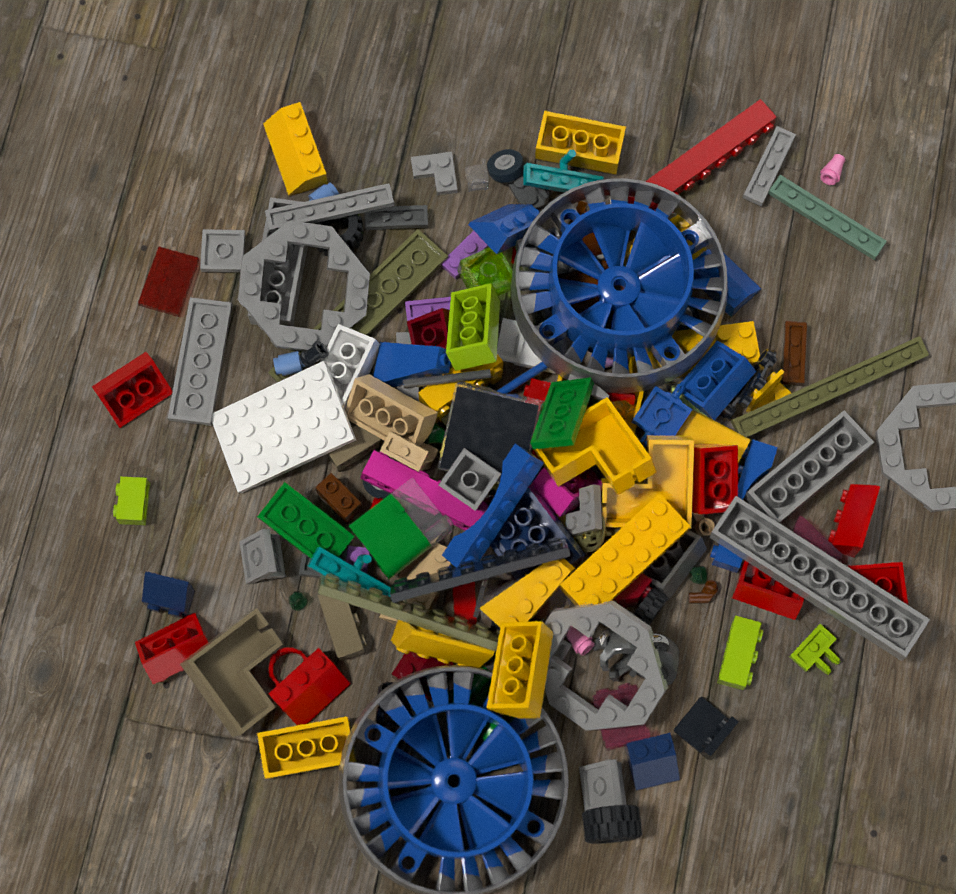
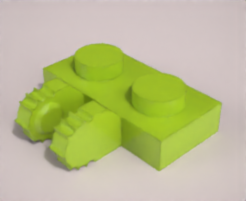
[789,624,841,675]

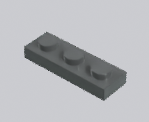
[365,205,428,230]

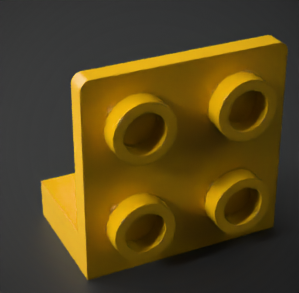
[746,369,791,412]

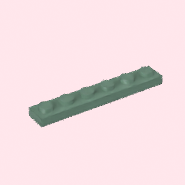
[768,175,887,260]

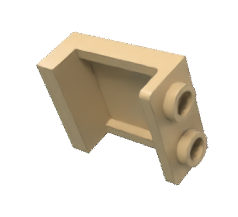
[380,431,439,472]

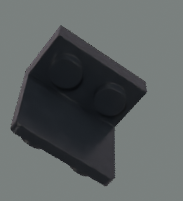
[673,697,739,760]

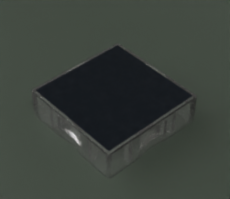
[438,381,545,484]

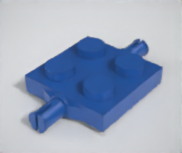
[632,384,692,447]

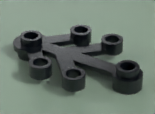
[719,349,777,419]

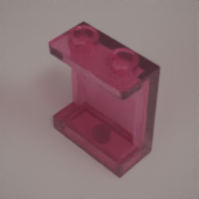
[592,683,650,751]

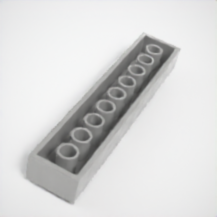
[710,496,930,661]

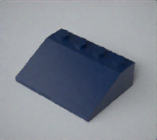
[490,485,586,582]

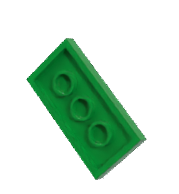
[530,377,594,450]
[257,482,354,559]

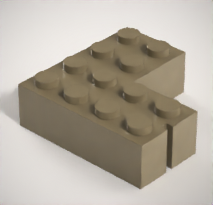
[180,608,283,737]

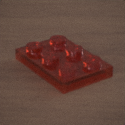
[138,247,200,317]

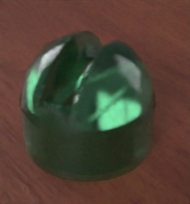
[689,566,707,584]
[288,591,308,611]

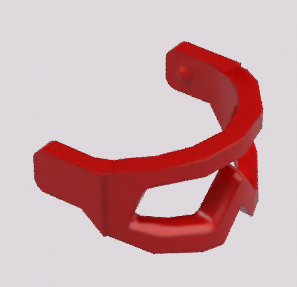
[269,647,307,686]

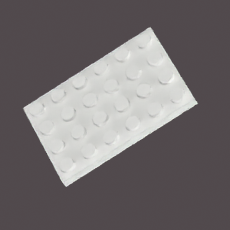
[212,361,356,493]

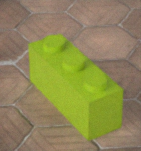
[717,615,763,690]

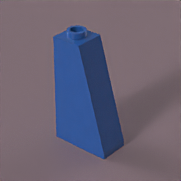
[373,342,451,387]

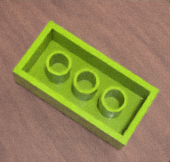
[446,283,500,371]

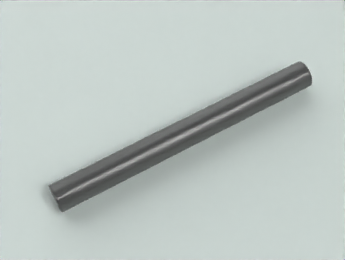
[403,369,491,388]

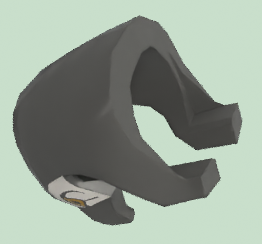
[593,628,637,682]
[629,634,680,685]

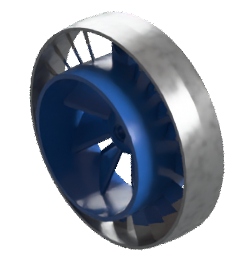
[511,179,728,393]
[338,665,568,894]

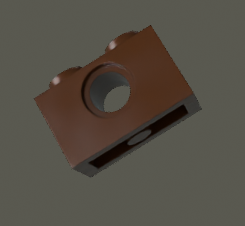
[315,473,363,524]

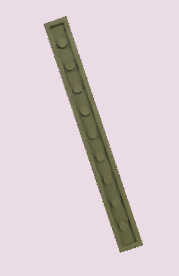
[730,336,929,437]

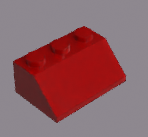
[92,352,173,428]
[692,444,738,514]
[827,484,880,558]
[732,560,804,620]
[847,562,908,605]
[135,612,209,685]
[268,648,350,726]

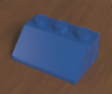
[468,204,541,254]
[694,249,761,317]
[678,340,756,420]

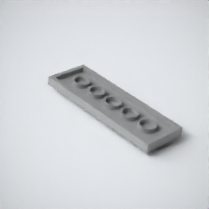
[168,297,233,426]

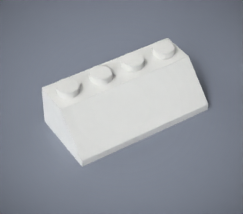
[319,324,380,409]

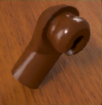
[688,580,718,604]

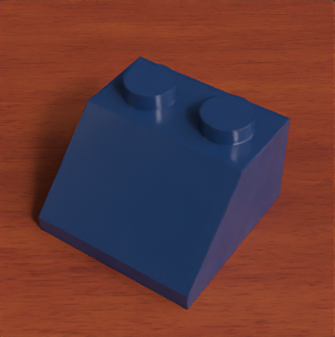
[142,571,195,618]
[624,733,680,791]

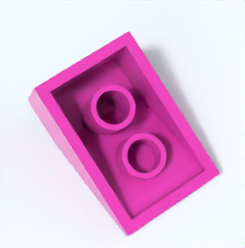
[531,467,602,517]

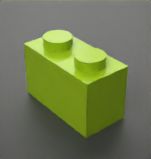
[113,477,150,525]

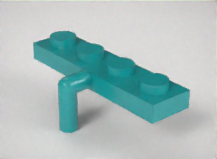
[523,149,604,193]
[307,547,391,597]

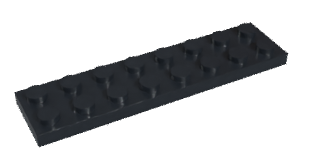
[390,537,571,603]

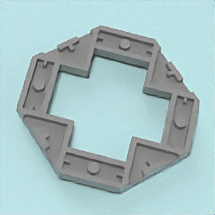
[237,221,370,351]
[875,382,956,512]
[545,601,668,731]

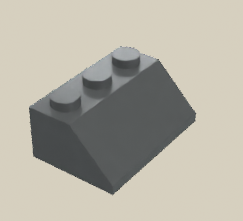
[643,530,707,600]

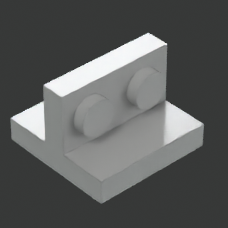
[239,529,286,584]
[579,759,626,811]

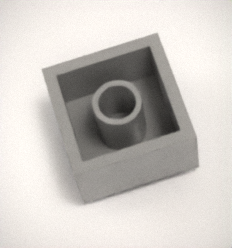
[439,448,501,511]

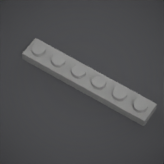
[265,183,394,233]

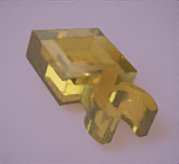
[612,400,635,420]

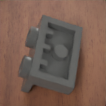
[506,173,550,210]

